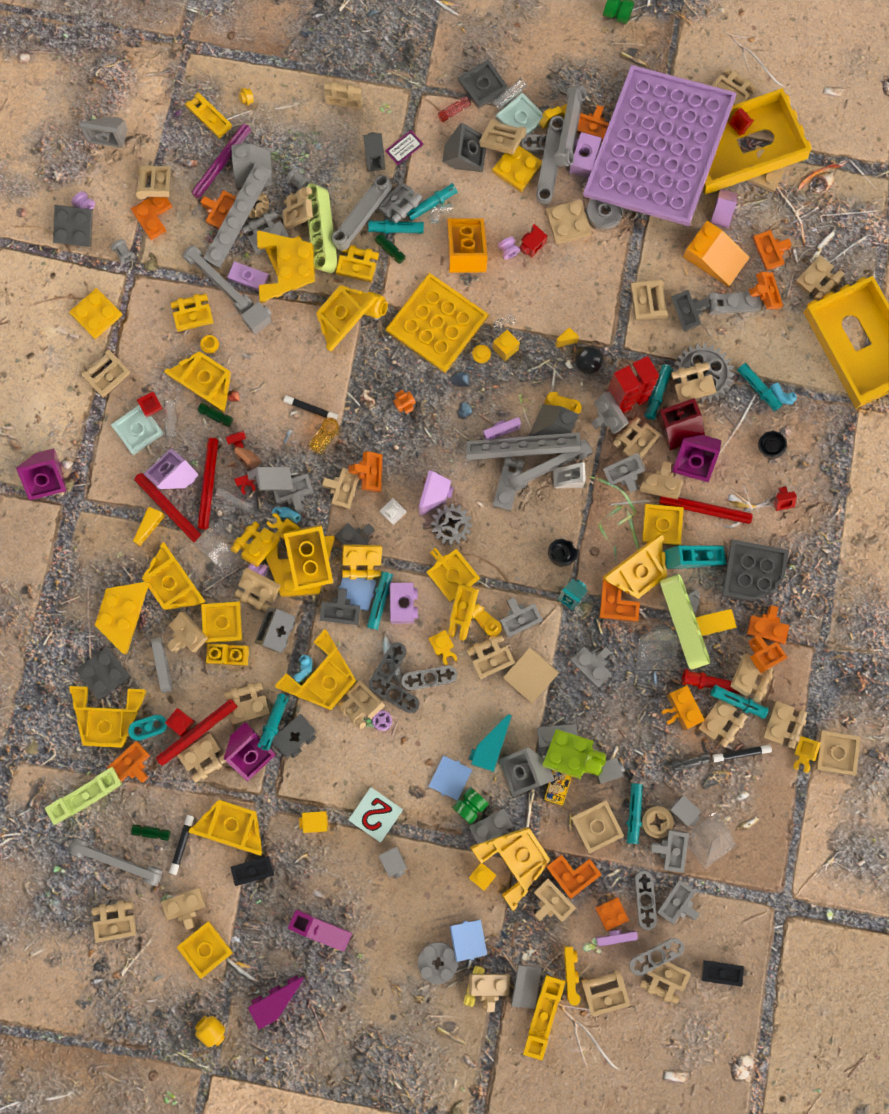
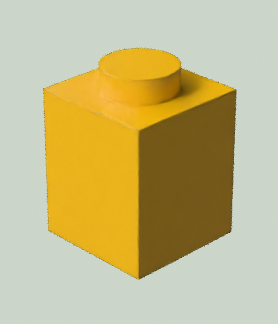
[492,330,520,361]
[299,811,328,833]
[468,863,497,891]

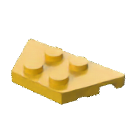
[316,285,378,352]
[164,351,231,413]
[602,534,667,599]
[142,542,206,610]
[95,582,149,654]
[189,800,263,856]

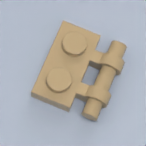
[713,67,757,105]
[324,81,363,109]
[283,187,313,229]
[795,255,844,301]
[671,362,717,403]
[612,416,661,459]
[234,568,281,612]
[466,634,515,680]
[730,653,773,702]
[338,680,385,729]
[224,682,270,725]
[697,699,748,748]
[762,701,807,750]
[177,733,226,783]
[92,900,137,943]
[640,955,691,1005]

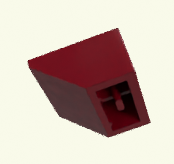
[656,398,705,451]

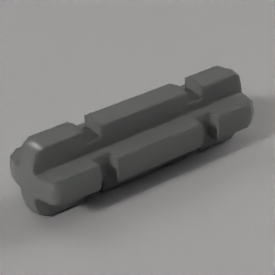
[671,752,710,772]

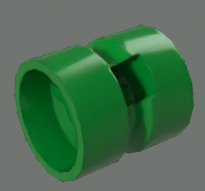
[603,0,635,25]
[452,787,489,825]

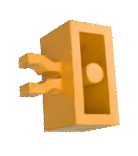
[661,685,705,731]

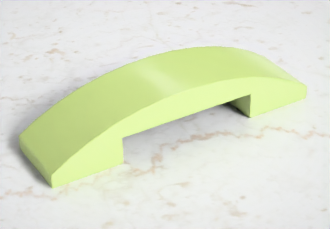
[45,767,122,825]

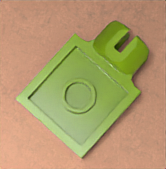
[543,729,606,779]

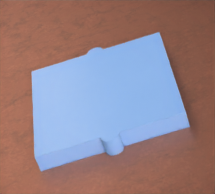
[337,578,376,611]
[428,755,472,801]
[450,920,487,962]

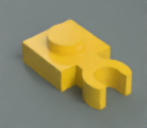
[539,104,567,129]
[266,513,301,540]
[428,630,457,666]
[793,736,821,773]

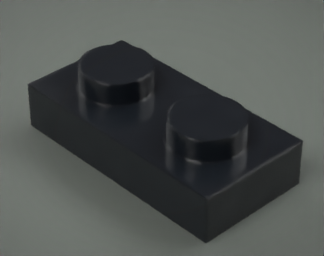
[230,856,274,886]
[701,960,744,987]

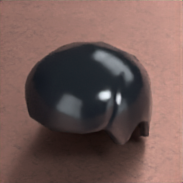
[575,345,603,374]
[758,430,787,459]
[548,538,579,567]

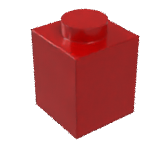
[165,708,196,736]

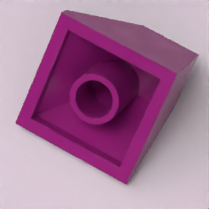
[672,435,721,483]
[16,448,66,500]
[224,722,276,782]

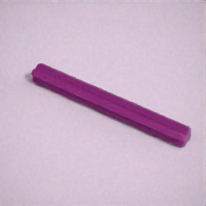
[191,123,251,199]

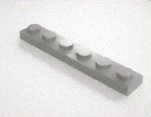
[203,163,272,269]
[466,432,581,460]

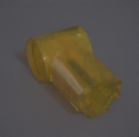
[308,418,340,455]

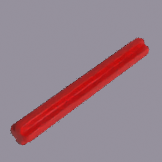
[197,437,218,530]
[134,473,204,545]
[659,496,753,524]
[156,699,237,766]

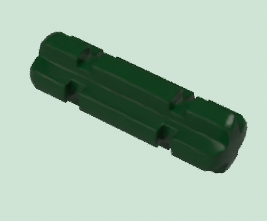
[375,233,406,264]
[197,403,233,427]
[131,824,171,841]

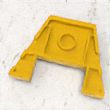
[257,231,315,303]
[266,536,335,597]
[275,629,357,711]
[69,686,147,748]
[470,827,550,911]

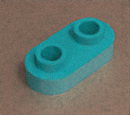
[128,715,167,741]

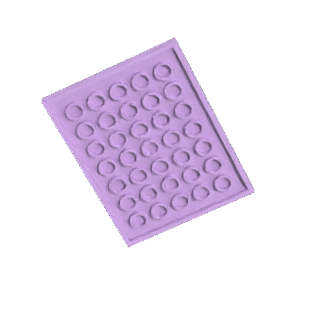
[583,65,737,226]

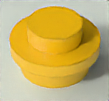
[239,87,254,106]
[200,335,219,354]
[472,345,491,363]

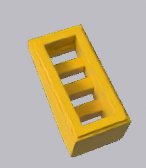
[133,507,165,546]

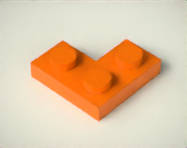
[131,197,172,240]
[599,579,640,622]
[546,854,602,899]

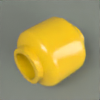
[364,292,388,319]
[195,1016,225,1047]

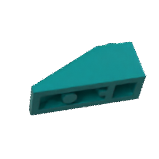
[664,546,726,569]
[558,579,588,611]
[469,714,512,772]

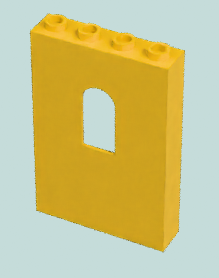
[703,88,812,195]
[803,276,889,409]

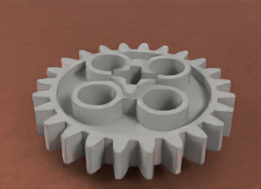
[673,343,734,404]

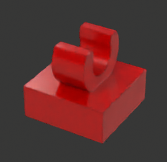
[728,108,754,136]
[137,391,163,418]
[226,430,246,448]
[234,474,256,495]
[774,486,797,511]

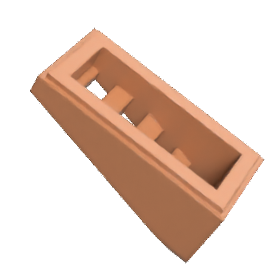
[234,447,261,471]

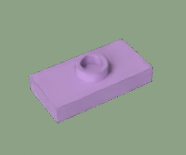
[227,261,269,291]
[483,417,521,440]
[595,929,638,946]

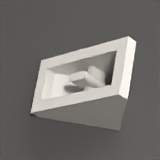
[553,462,585,488]

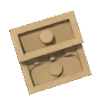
[503,647,560,704]

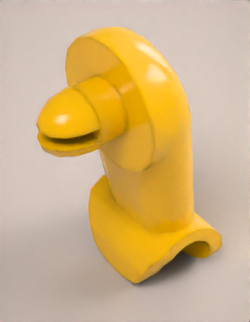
[544,392,582,414]
[472,604,502,636]

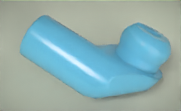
[770,383,797,405]
[272,507,301,523]
[293,655,313,684]

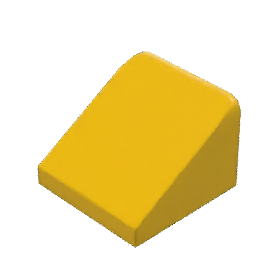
[555,327,579,348]

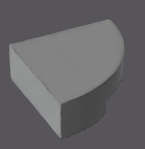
[688,589,700,613]

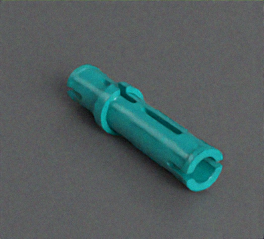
[406,183,458,222]
[368,219,424,234]
[737,363,783,412]
[643,364,673,420]
[366,571,393,630]
[710,685,769,719]
[257,693,289,751]
[626,783,644,844]

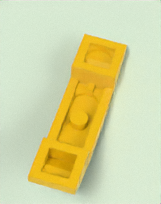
[523,975,566,1061]

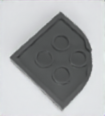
[722,539,789,601]

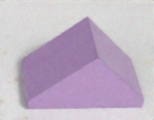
[711,189,737,228]

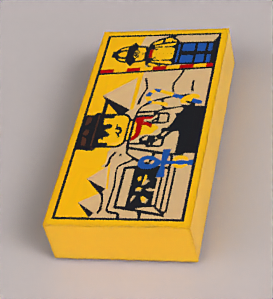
[544,770,572,806]

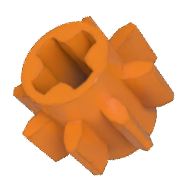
[393,389,416,414]

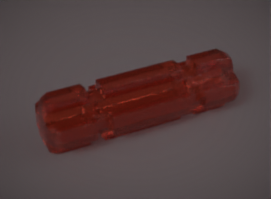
[438,96,471,122]

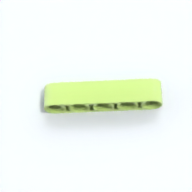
[306,183,338,274]
[660,574,710,670]

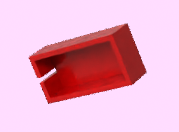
[607,356,659,414]

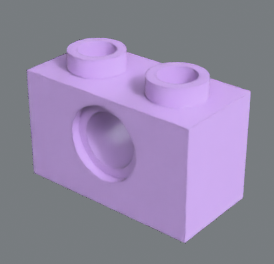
[569,132,602,178]
[390,583,418,624]

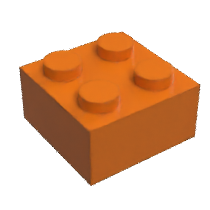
[594,897,629,931]

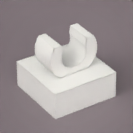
[379,498,407,525]

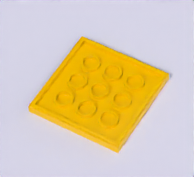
[385,272,489,373]

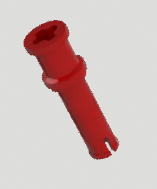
[681,668,740,694]

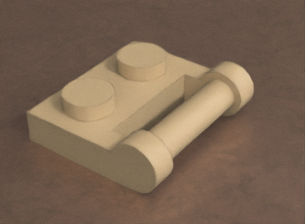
[479,119,526,155]
[136,166,171,199]
[630,280,669,321]
[80,349,131,398]
[581,969,630,1017]

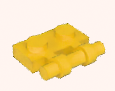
[336,245,379,283]
[170,293,214,332]
[230,521,280,567]
[342,545,382,580]

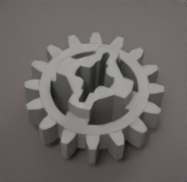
[431,504,472,546]

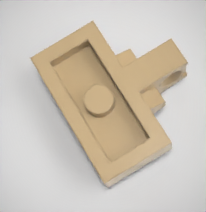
[640,462,683,499]
[322,468,359,510]
[167,611,208,653]
[533,879,576,922]
[161,888,206,930]
[468,973,510,1012]

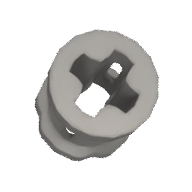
[286,168,310,190]
[111,239,135,264]

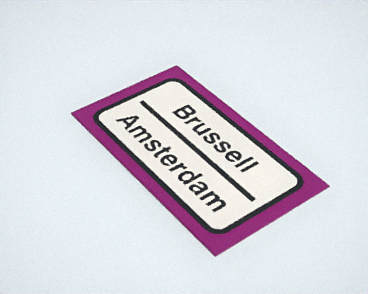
[385,130,424,165]

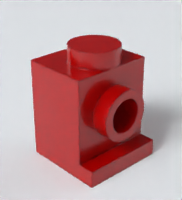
[519,224,548,258]

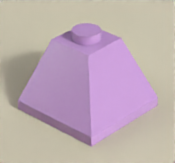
[144,448,198,489]
[419,470,454,516]

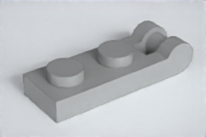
[707,292,761,315]
[493,457,525,512]

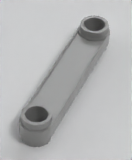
[554,85,586,167]
[536,116,564,205]
[332,175,392,251]
[182,244,254,314]
[508,439,593,492]
[68,838,163,886]

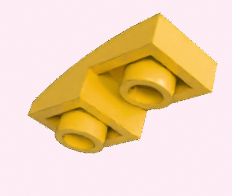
[696,609,737,636]
[206,644,249,666]

